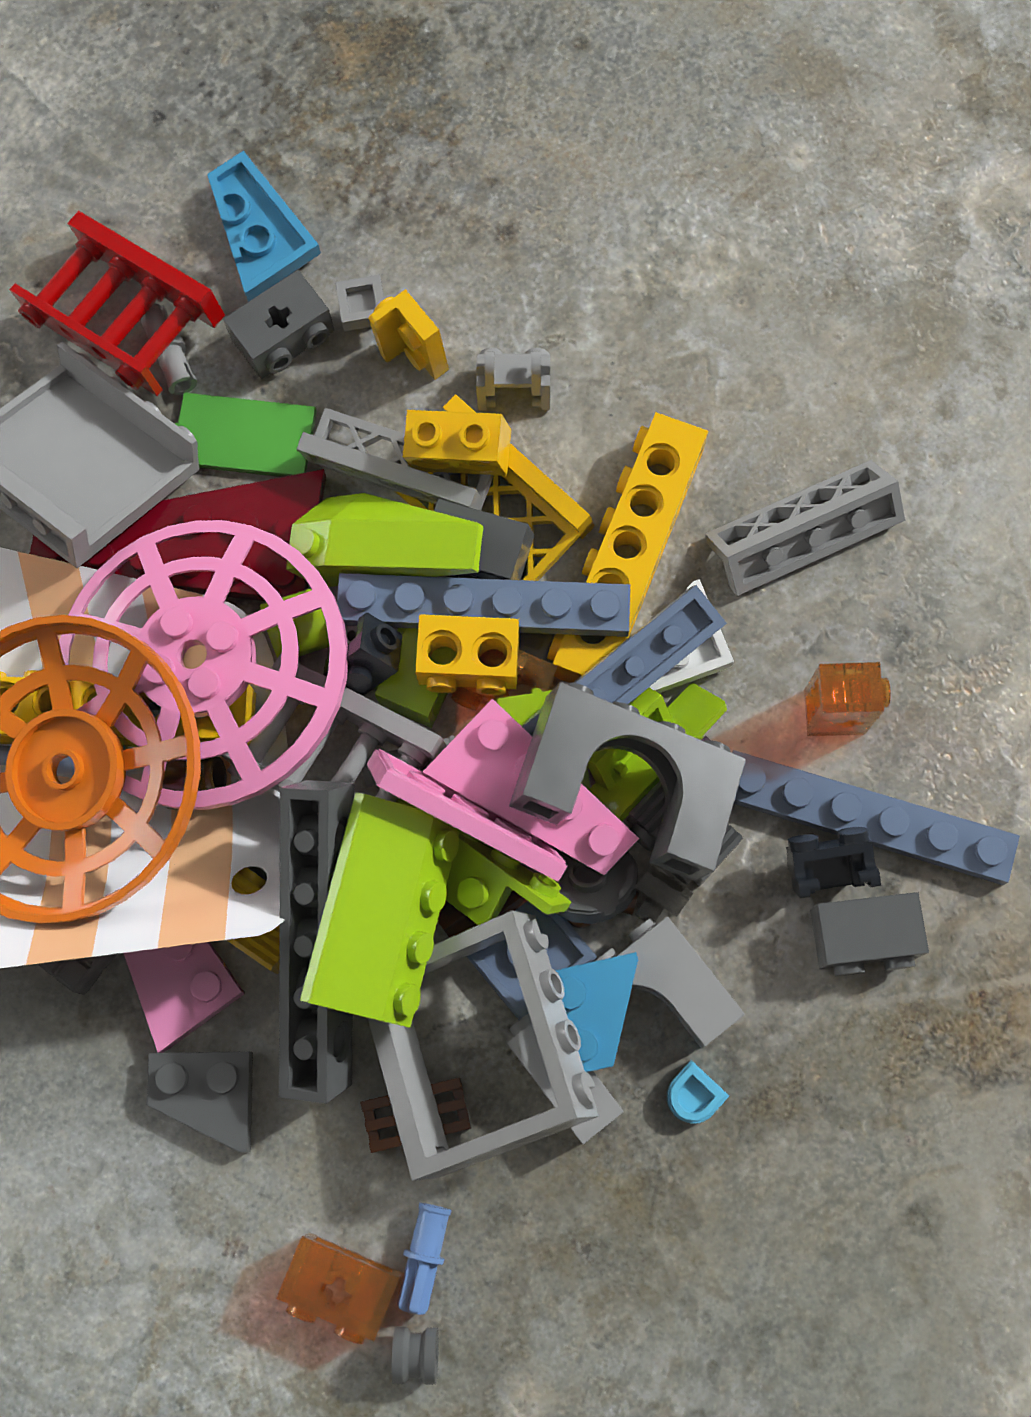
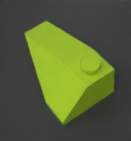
[286,493,483,587]

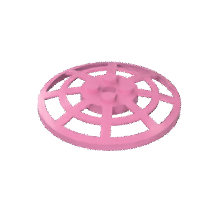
[59,520,348,810]

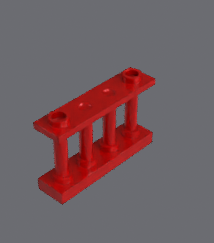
[9,210,225,396]

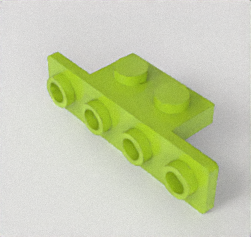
[587,683,727,822]
[396,798,571,925]

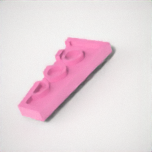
[124,942,245,1053]

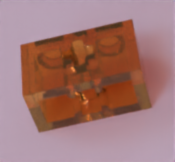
[804,662,891,736]
[276,1232,404,1345]

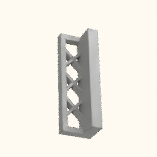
[297,408,494,511]
[705,460,905,596]

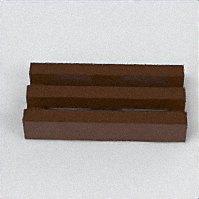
[360,1077,472,1153]

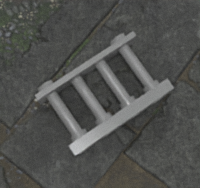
[221,654,447,802]

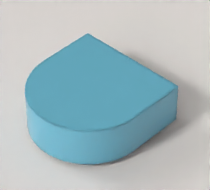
[667,1060,729,1123]

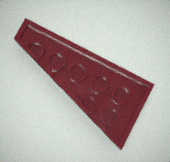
[29,469,326,601]

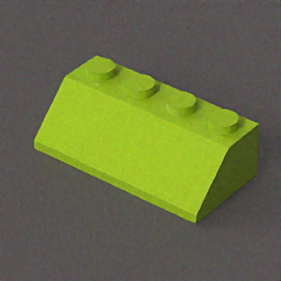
[300,792,460,1028]

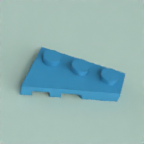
[207,151,321,302]

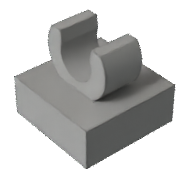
[335,274,384,331]

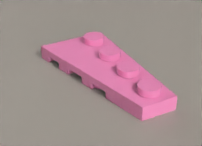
[423,699,639,875]

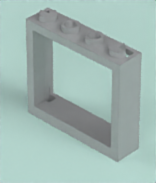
[368,911,599,1181]

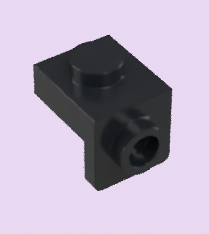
[323,612,402,696]

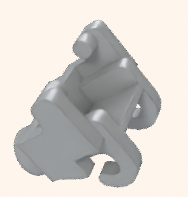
[476,348,550,411]

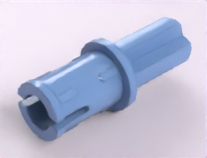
[397,1202,452,1315]

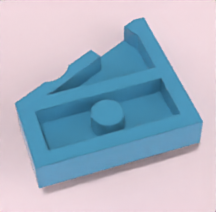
[555,952,638,1072]

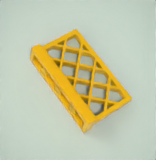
[394,394,595,581]

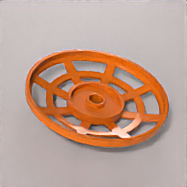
[0,615,201,923]

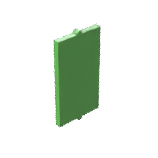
[175,393,317,477]

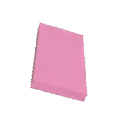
[367,749,567,882]

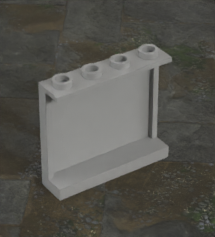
[0,342,199,568]

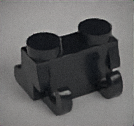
[786,827,881,898]

